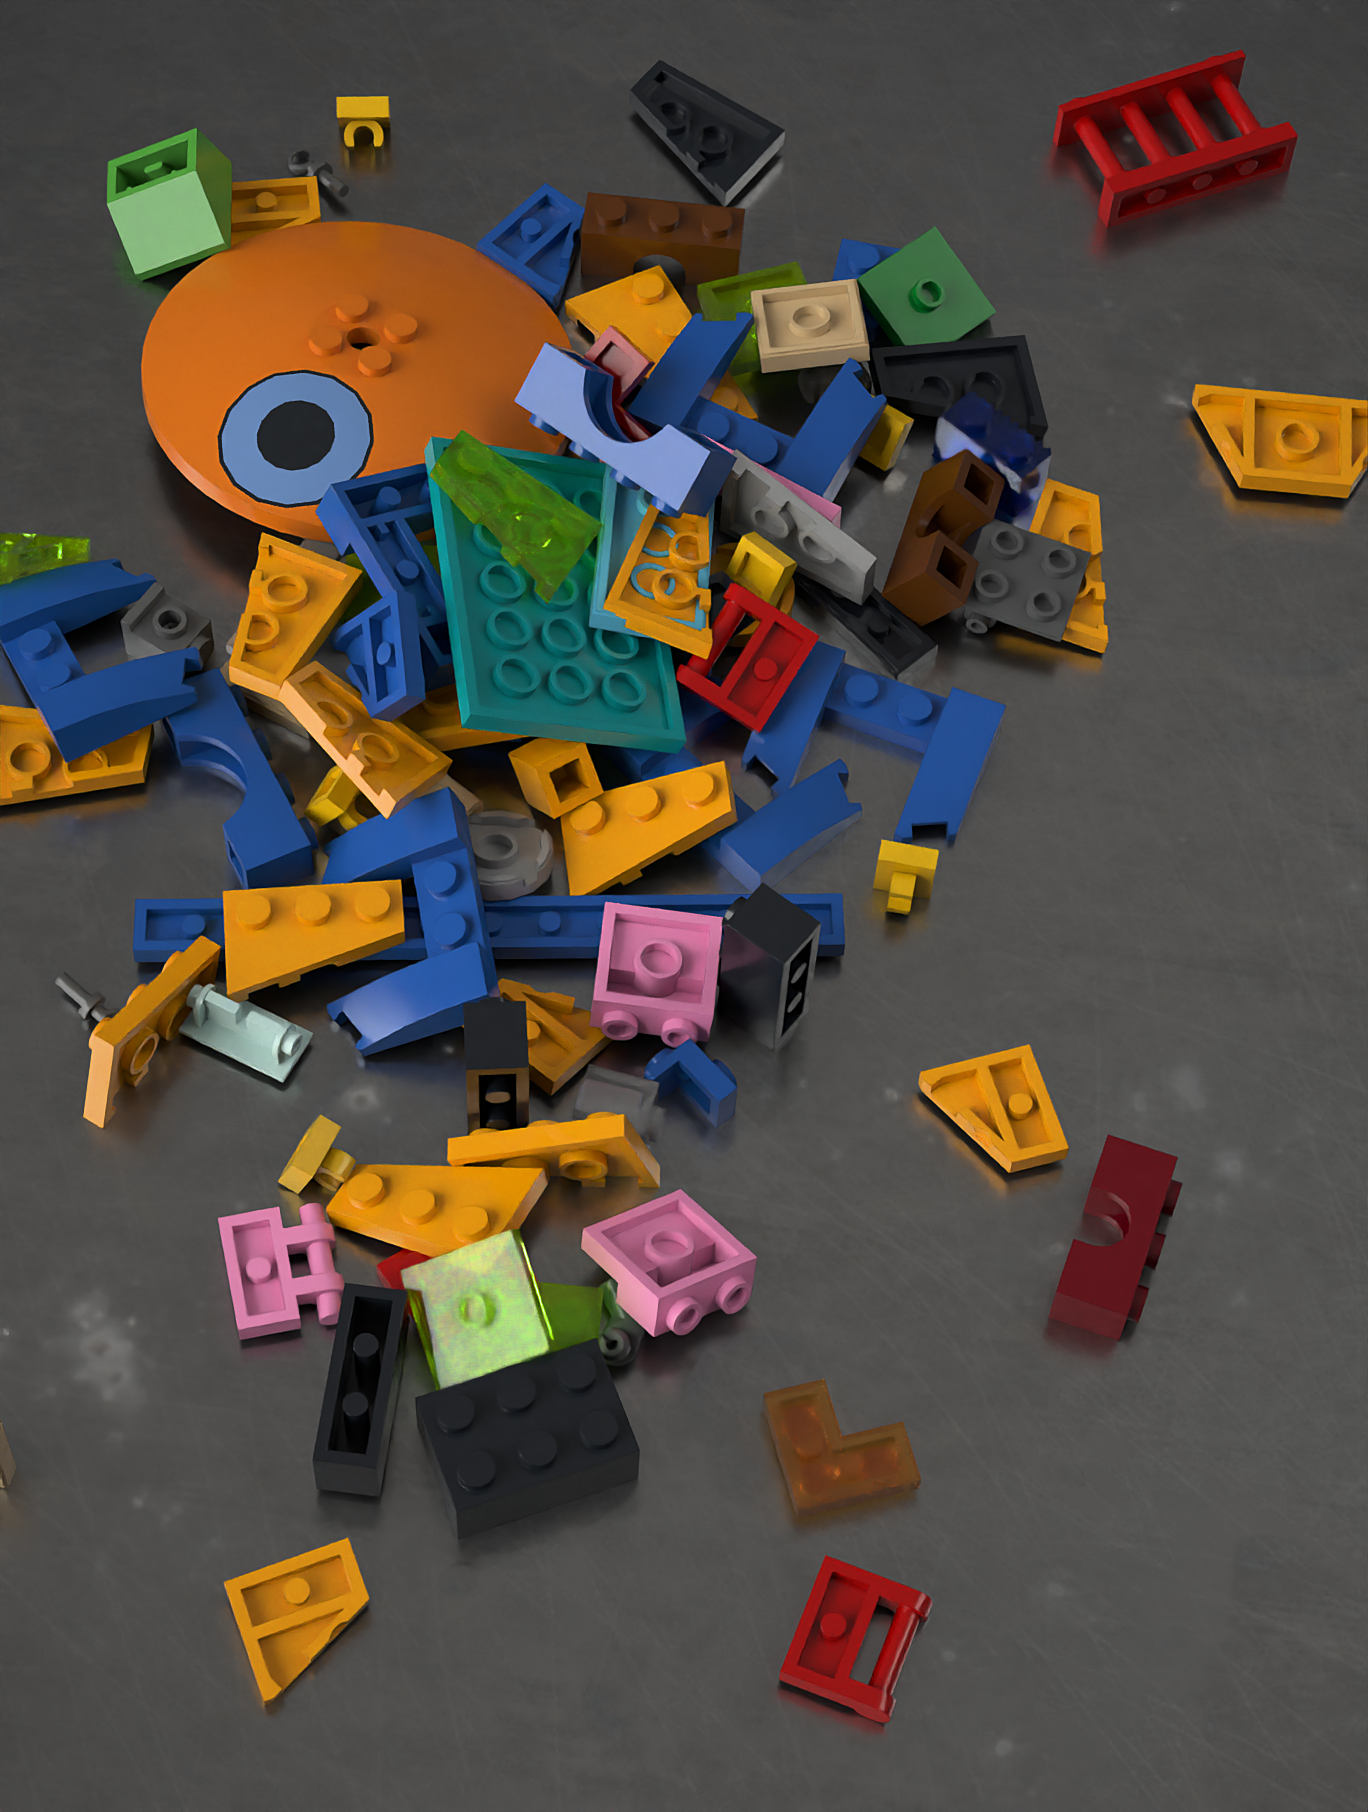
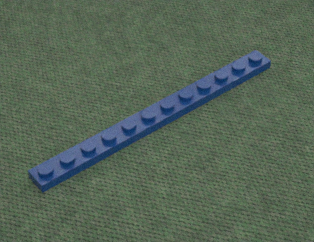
[133,893,845,962]

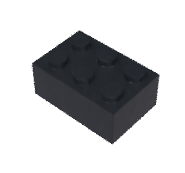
[415,1338,640,1539]

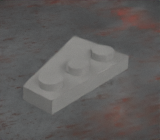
[719,449,877,605]

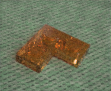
[763,1379,921,1518]

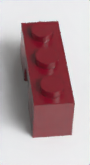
[1048,1134,1183,1341]

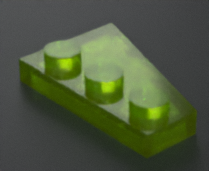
[429,430,603,604]

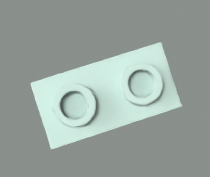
[179,983,313,1082]

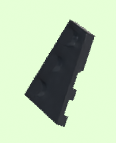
[629,60,785,207]
[867,335,1049,438]

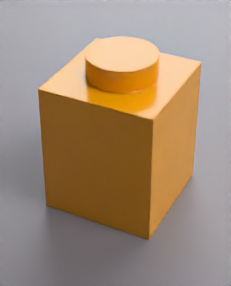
[508,737,604,819]

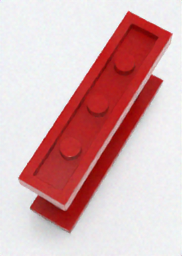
[1053,49,1298,228]

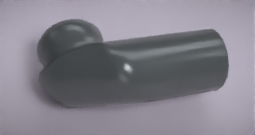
[597,1278,647,1366]

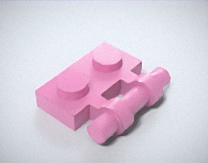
[218,1203,344,1340]

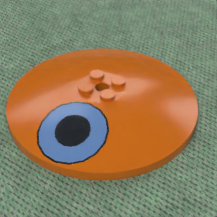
[141,221,573,543]

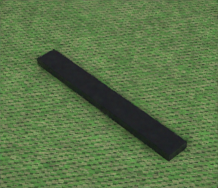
[620,377,938,682]

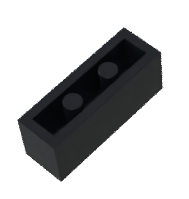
[717,882,821,1051]
[463,997,529,1136]
[312,1283,410,1497]

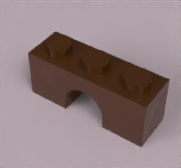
[581,192,745,291]
[881,448,1006,627]

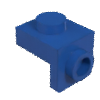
[642,1038,738,1128]

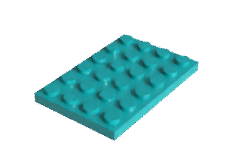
[424,436,687,754]

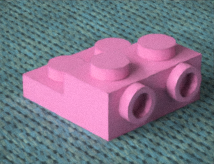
[589,902,723,1048]
[581,1189,757,1337]

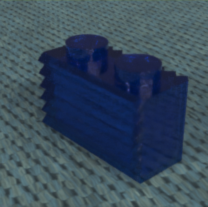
[931,392,1052,518]

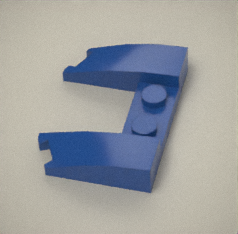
[627,312,887,502]
[315,463,456,692]
[0,558,203,763]
[741,641,1006,844]
[601,669,863,893]
[320,787,501,1056]

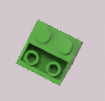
[107,128,232,281]

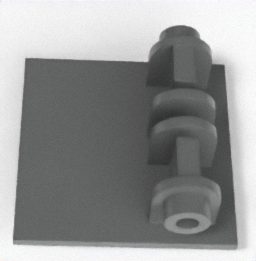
[961,519,1091,642]

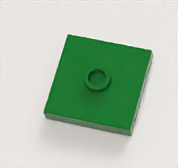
[857,226,996,346]

